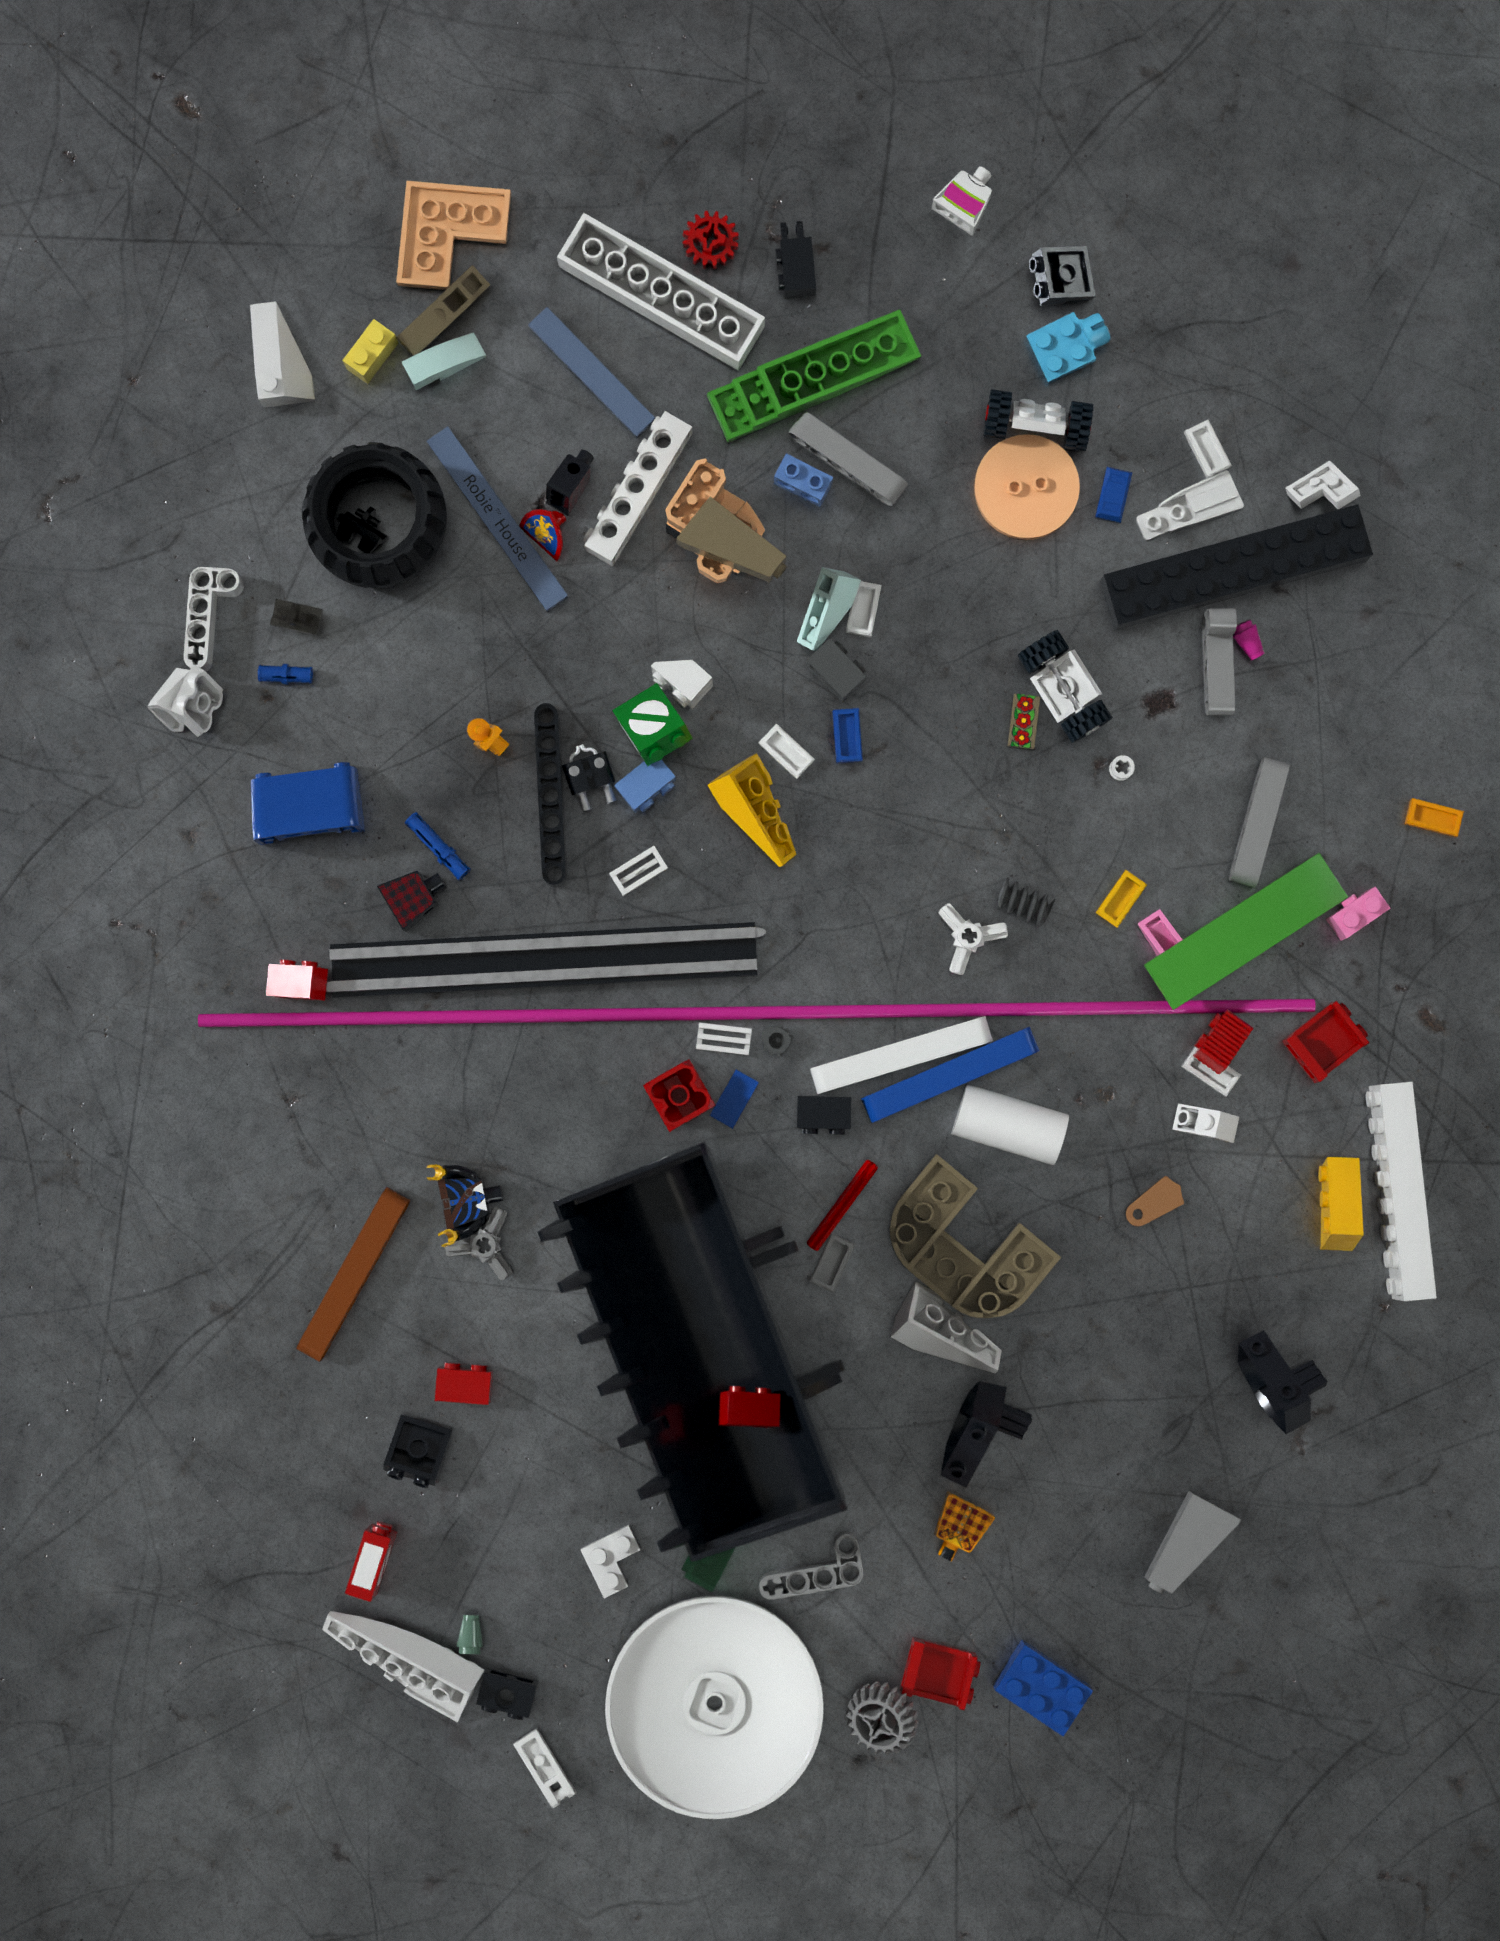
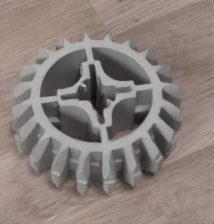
[846,1681,919,1756]

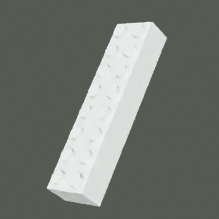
[557,213,765,371]
[1366,1082,1437,1301]

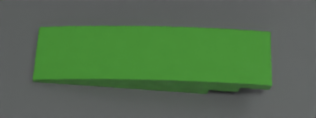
[707,309,921,442]
[1144,853,1348,1010]

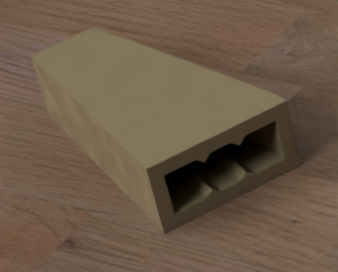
[676,497,787,582]

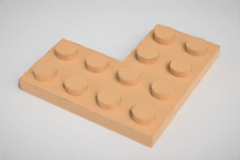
[396,181,511,290]

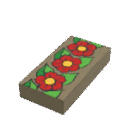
[1007,693,1040,750]

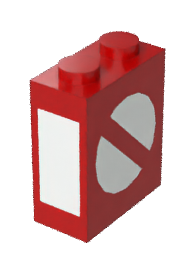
[345,1521,398,1602]

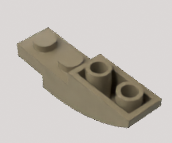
[396,265,490,356]

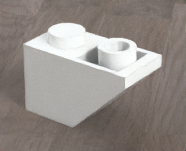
[1172,1104,1239,1143]

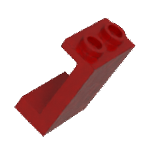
[1282,1001,1369,1083]
[900,1637,981,1710]

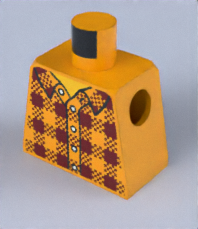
[935,1491,995,1561]

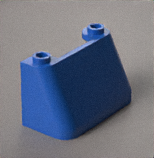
[251,762,365,845]

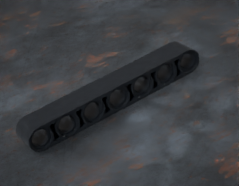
[534,703,568,888]

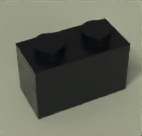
[797,1096,851,1135]

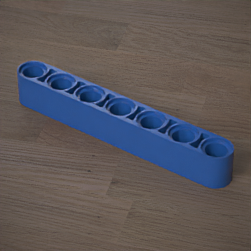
[861,1027,1040,1123]

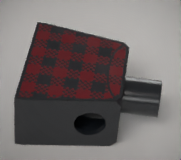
[546,449,594,516]
[377,871,446,932]

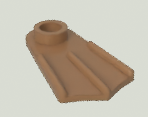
[1126,1176,1184,1226]

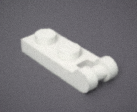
[513,1728,577,1808]

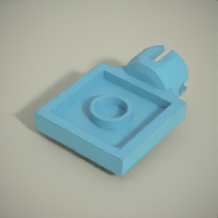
[1026,312,1111,384]

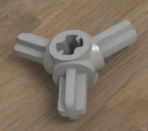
[445,1207,513,1281]

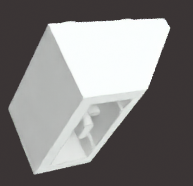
[651,660,713,709]

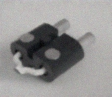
[562,745,616,812]

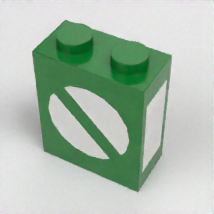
[612,683,693,767]

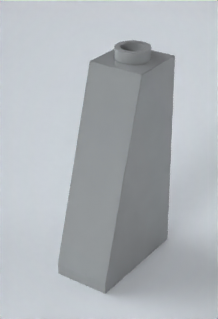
[1144,1491,1241,1594]

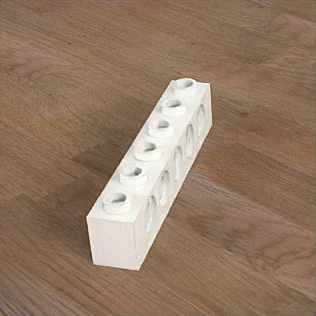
[583,411,693,567]

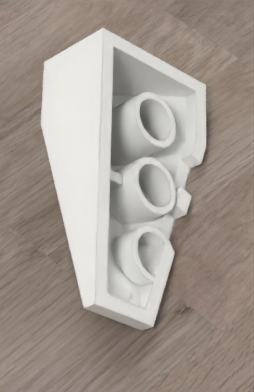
[250,301,315,408]
[891,1281,1002,1373]

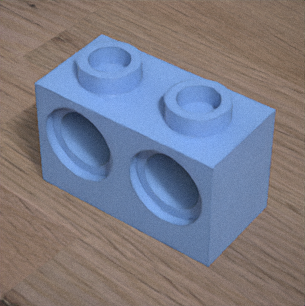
[774,453,833,507]

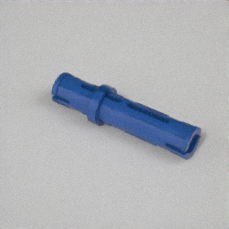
[404,812,471,880]

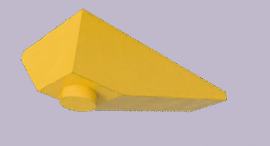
[708,753,796,867]

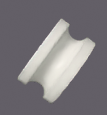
[1109,755,1135,781]

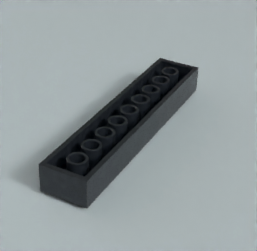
[1100,504,1373,631]

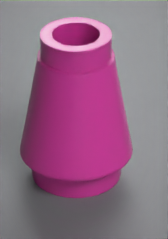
[1233,619,1265,661]

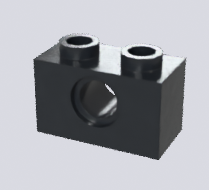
[476,1668,539,1720]

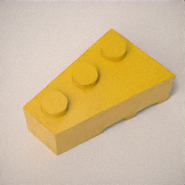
[1318,1157,1364,1251]

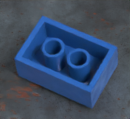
[992,1640,1093,1737]

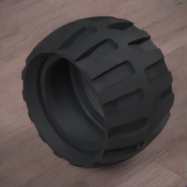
[302,442,447,589]

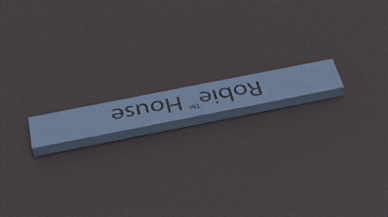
[427,426,568,612]

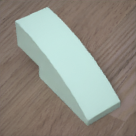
[402,333,487,390]

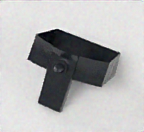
[1238,1330,1328,1434]
[940,1381,1032,1488]

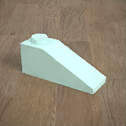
[797,567,861,651]

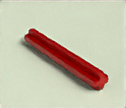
[807,1160,878,1251]

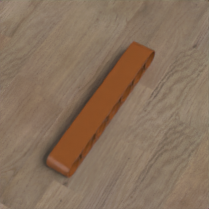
[296,1187,411,1362]

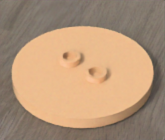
[974,434,1080,540]

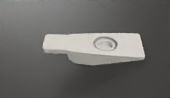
[1136,470,1244,541]

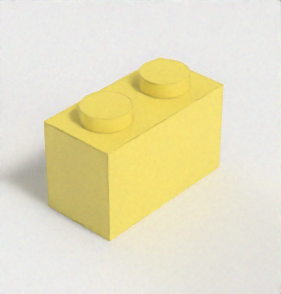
[342,319,399,384]

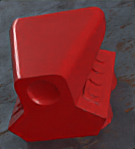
[643,1059,716,1132]

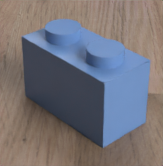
[614,759,676,813]

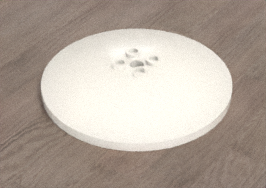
[605,1596,823,1819]

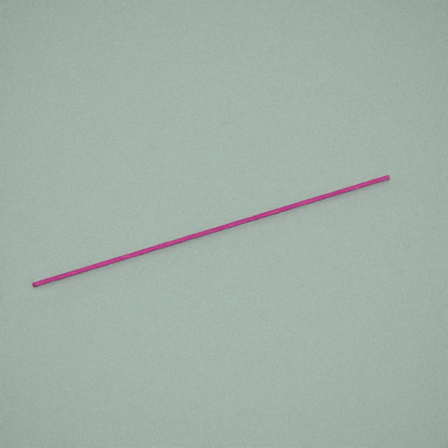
[198,999,1316,1027]

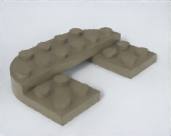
[889,1154,1061,1318]

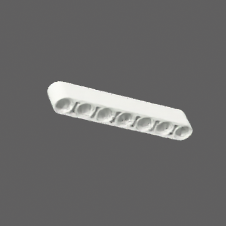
[810,1016,993,1094]

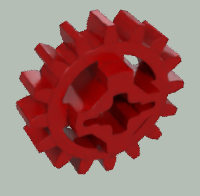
[682,211,739,270]

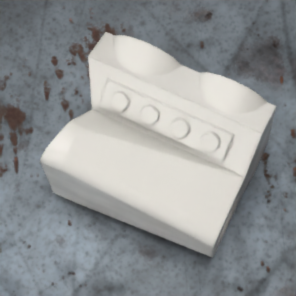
[147,665,223,737]

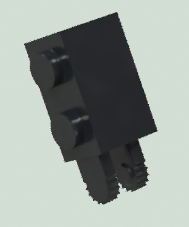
[775,221,816,299]

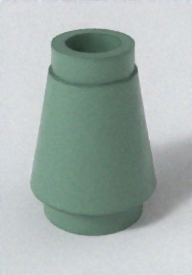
[456,1615,483,1654]

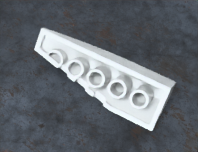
[322,1611,484,1723]

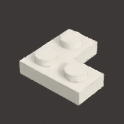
[1286,461,1360,510]
[580,1525,641,1598]

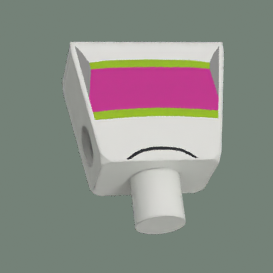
[932,166,992,236]

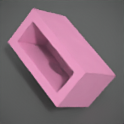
[1325,886,1391,941]

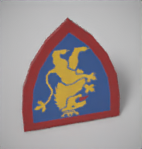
[519,509,566,561]

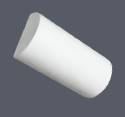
[951,1084,1069,1166]

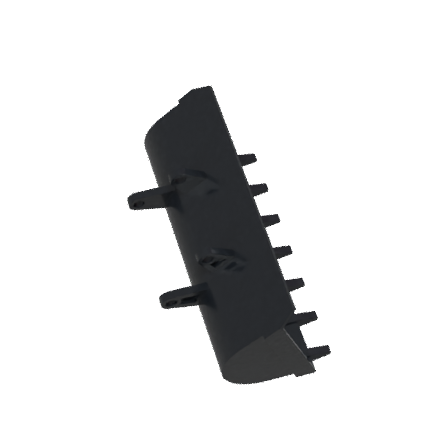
[537,1142,848,1562]

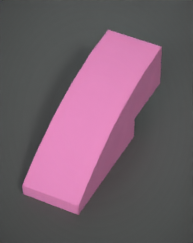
[1138,909,1183,956]

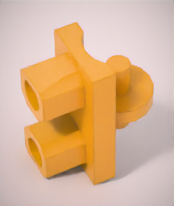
[467,718,509,756]

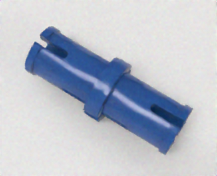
[258,664,313,685]

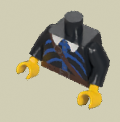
[426,1164,503,1247]

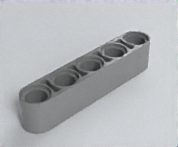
[788,411,908,507]
[1229,757,1290,888]

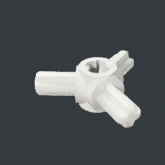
[938,903,1008,975]

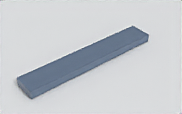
[528,307,655,438]

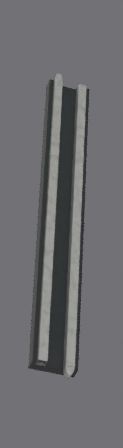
[326,922,766,998]

